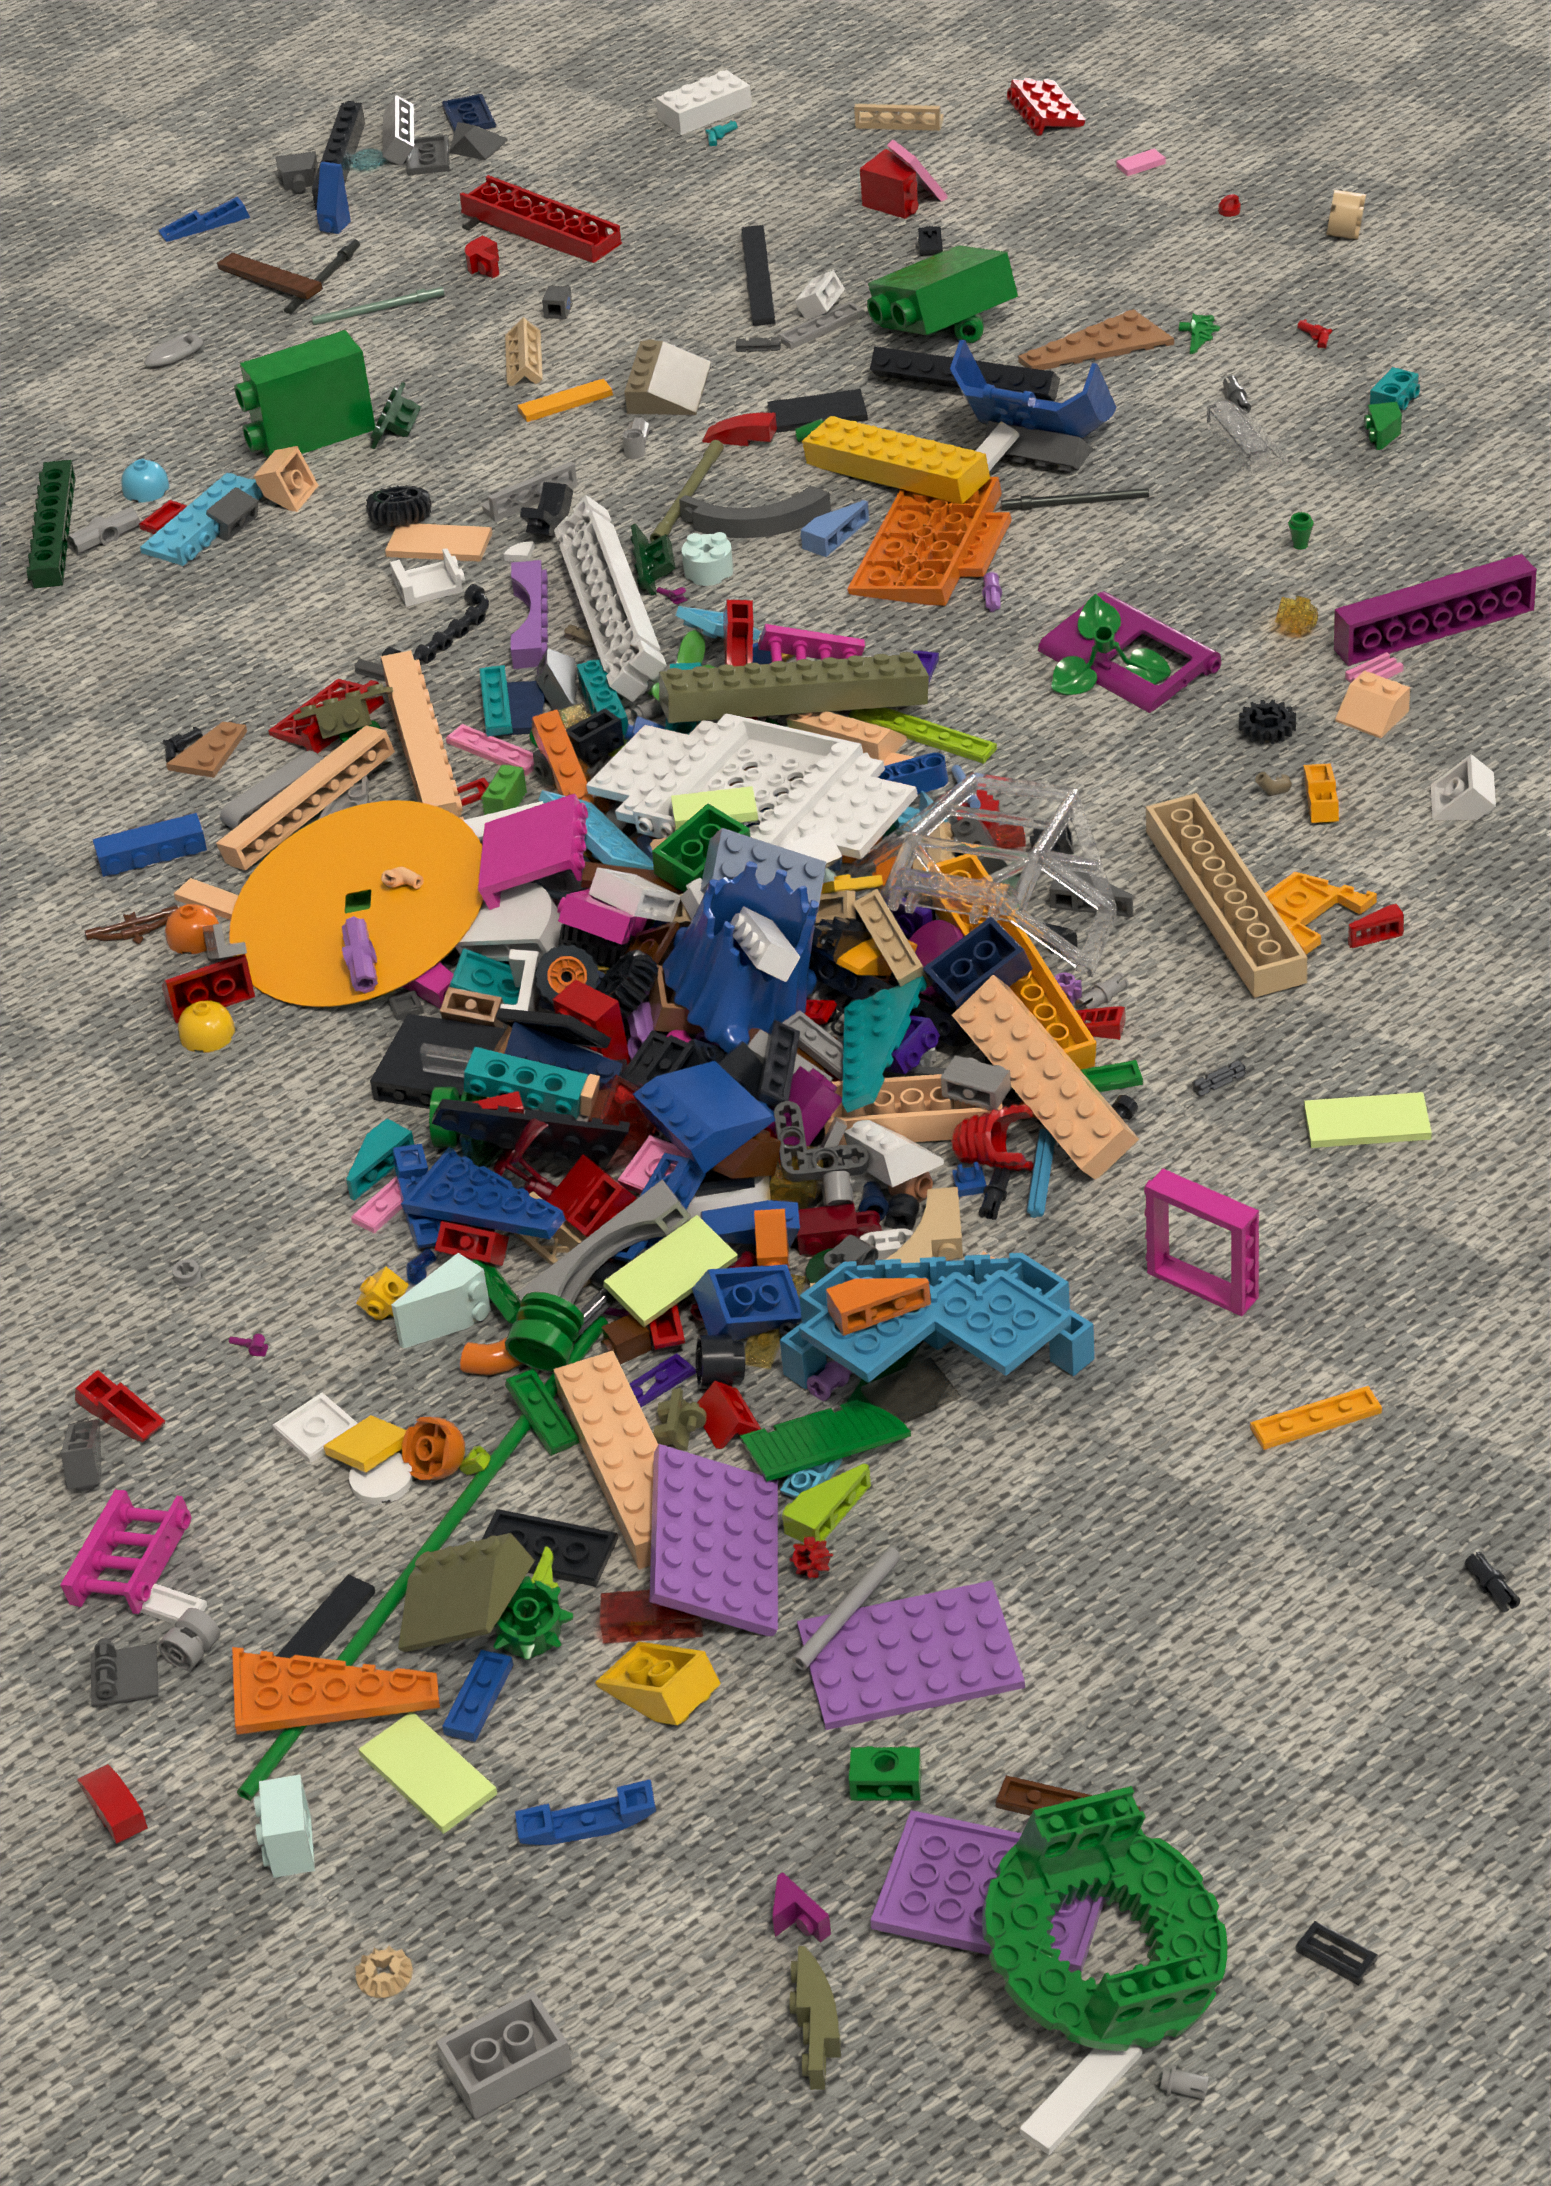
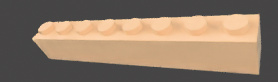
[216,725,395,871]

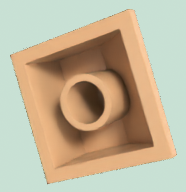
[253,446,319,512]
[1335,670,1410,738]

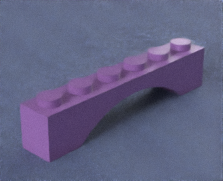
[511,560,548,669]

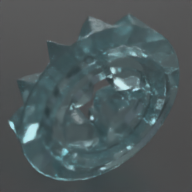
[351,148,385,171]

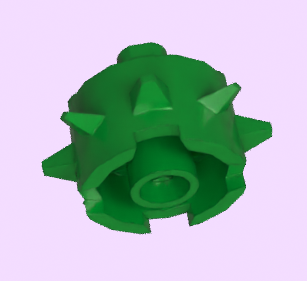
[493,1576,573,1660]

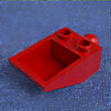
[546,1154,638,1237]

